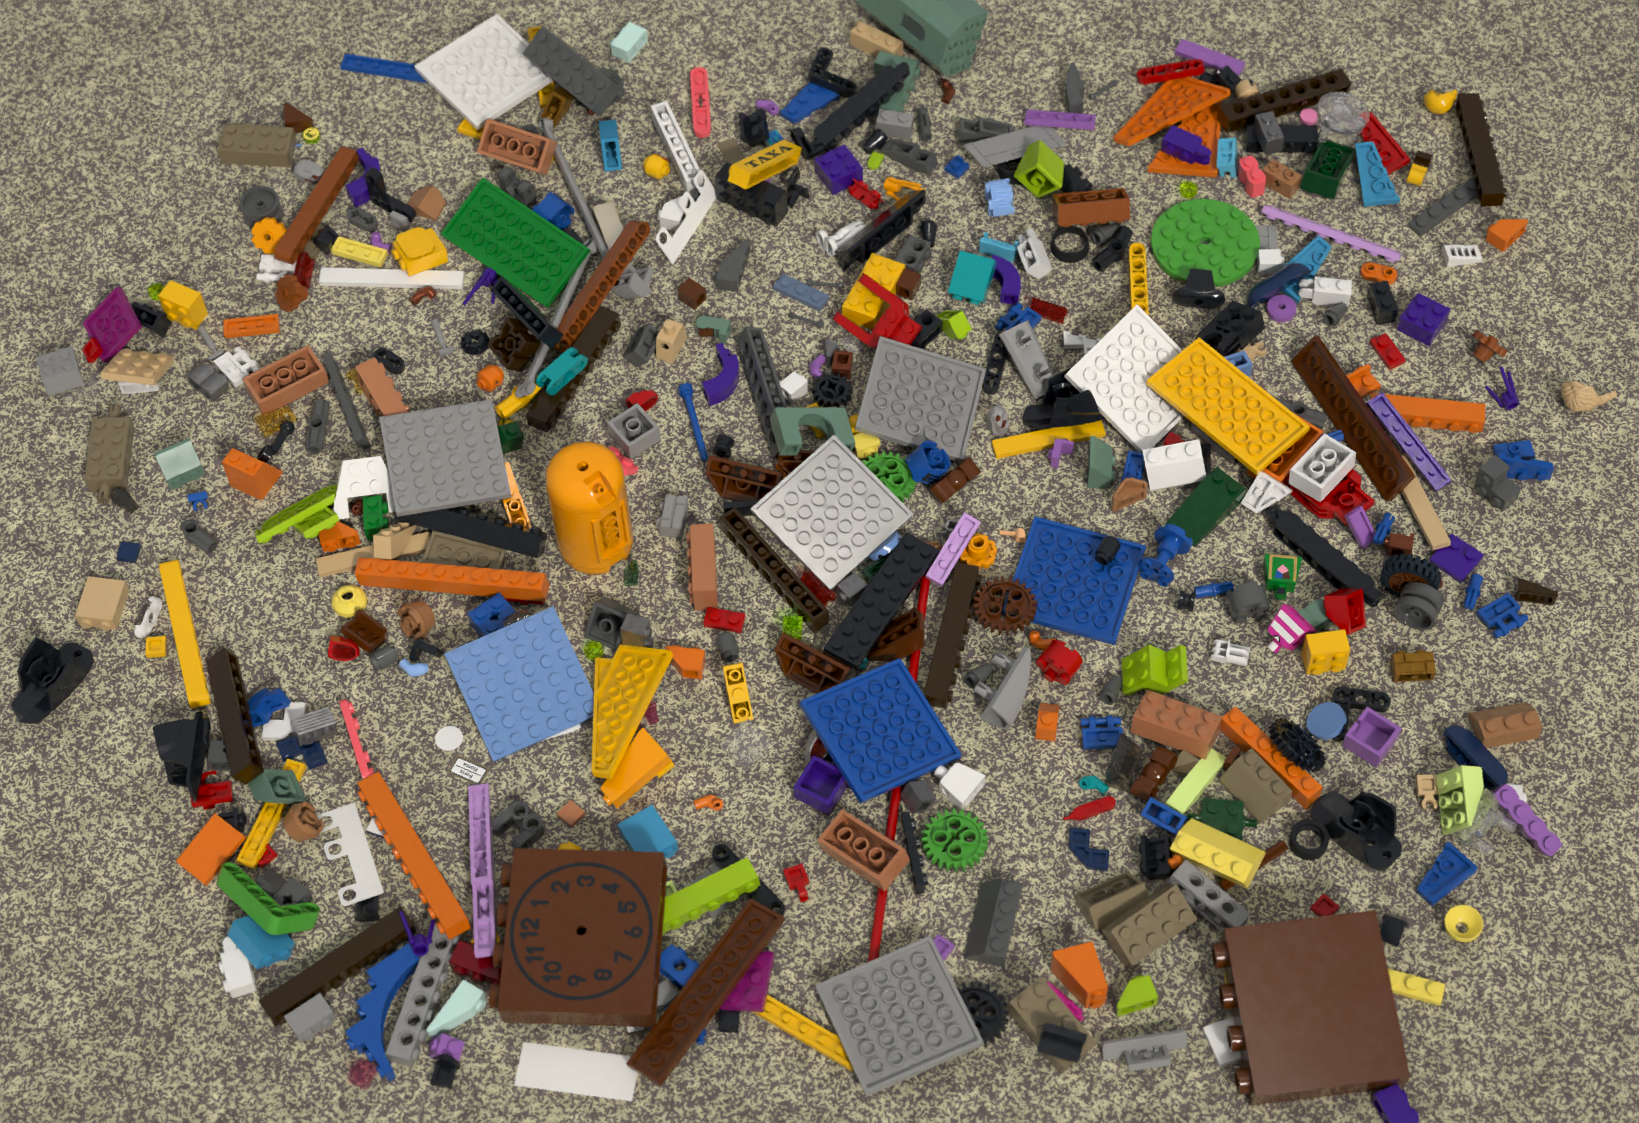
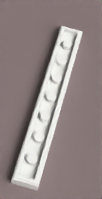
[319,267,465,289]

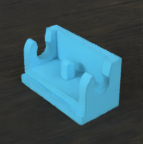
[1217,138,1238,178]
[979,232,1019,263]

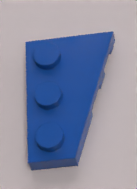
[780,82,839,124]
[1497,452,1554,481]
[1417,841,1478,906]

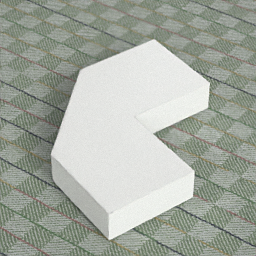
[262,702,307,741]

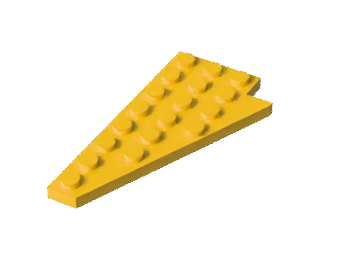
[592,644,674,779]

